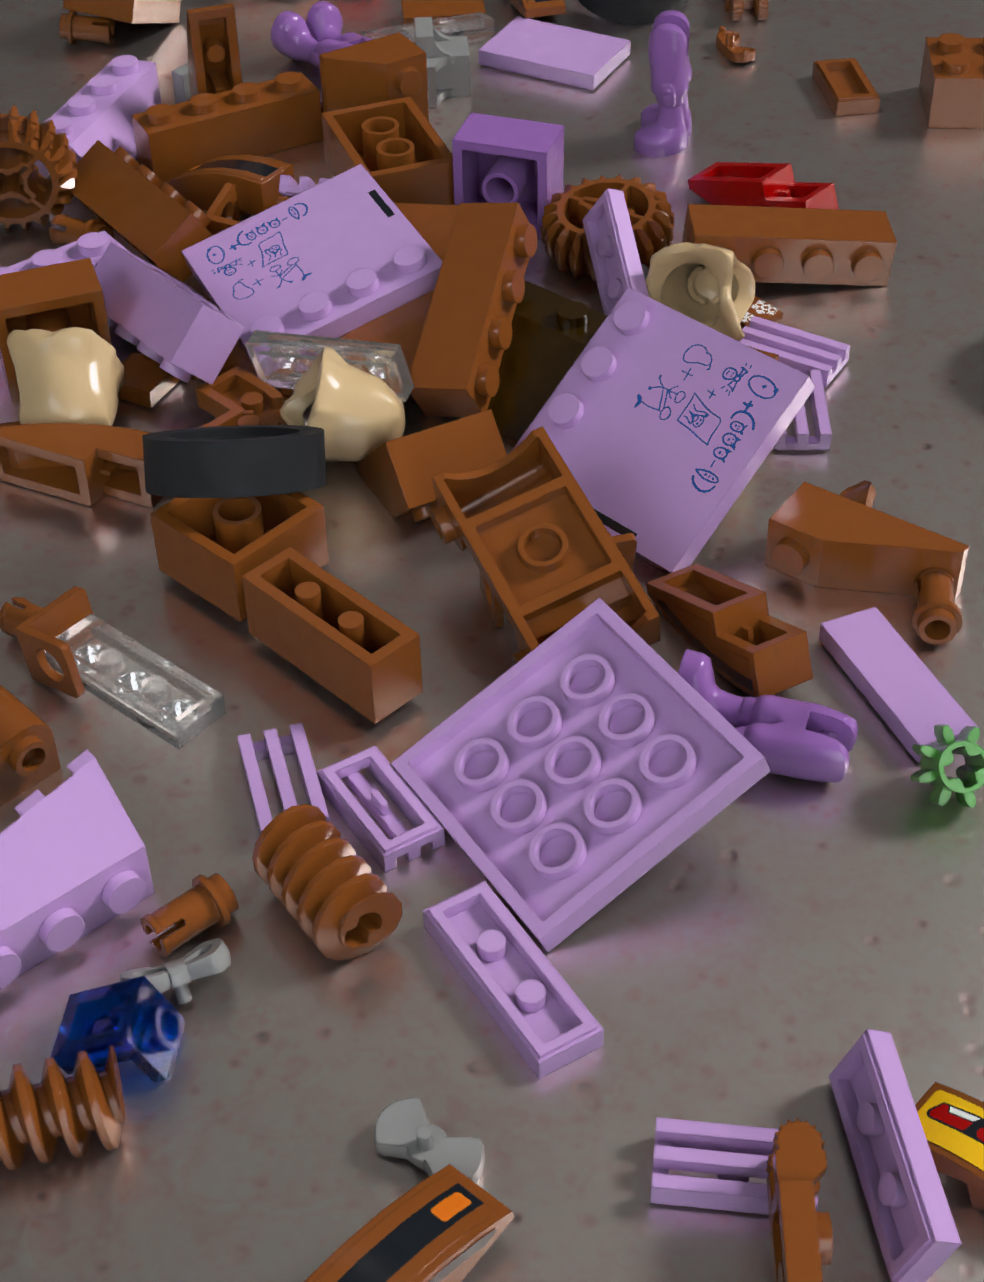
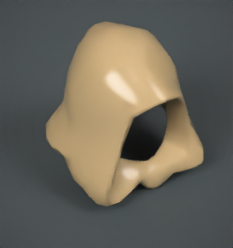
[645,242,755,341]
[6,327,124,426]
[280,346,406,462]

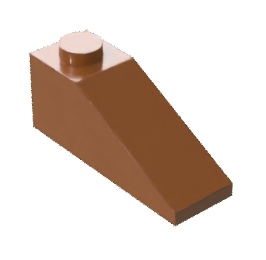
[186,3,242,97]
[764,482,969,599]

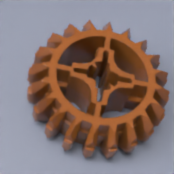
[0,104,78,232]
[540,174,675,283]

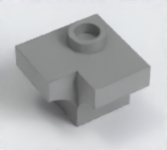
[414,17,471,108]

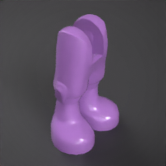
[271,1,373,70]
[634,10,692,158]
[678,649,858,783]

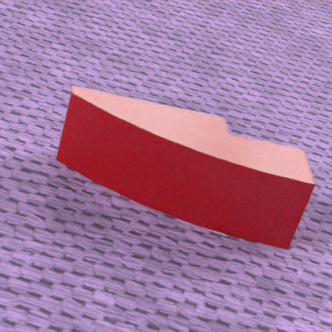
[687,162,839,209]

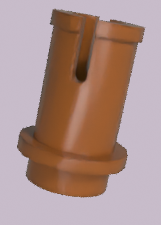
[59,10,115,45]
[49,214,114,246]
[911,568,963,645]
[140,873,239,958]

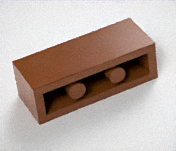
[242,547,423,724]

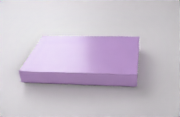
[478,16,631,90]

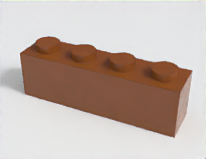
[131,72,323,183]
[69,140,213,283]
[406,202,537,417]
[682,204,897,287]

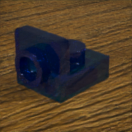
[51,976,185,1083]

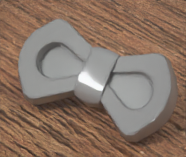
[120,938,231,1004]
[374,1097,485,1183]

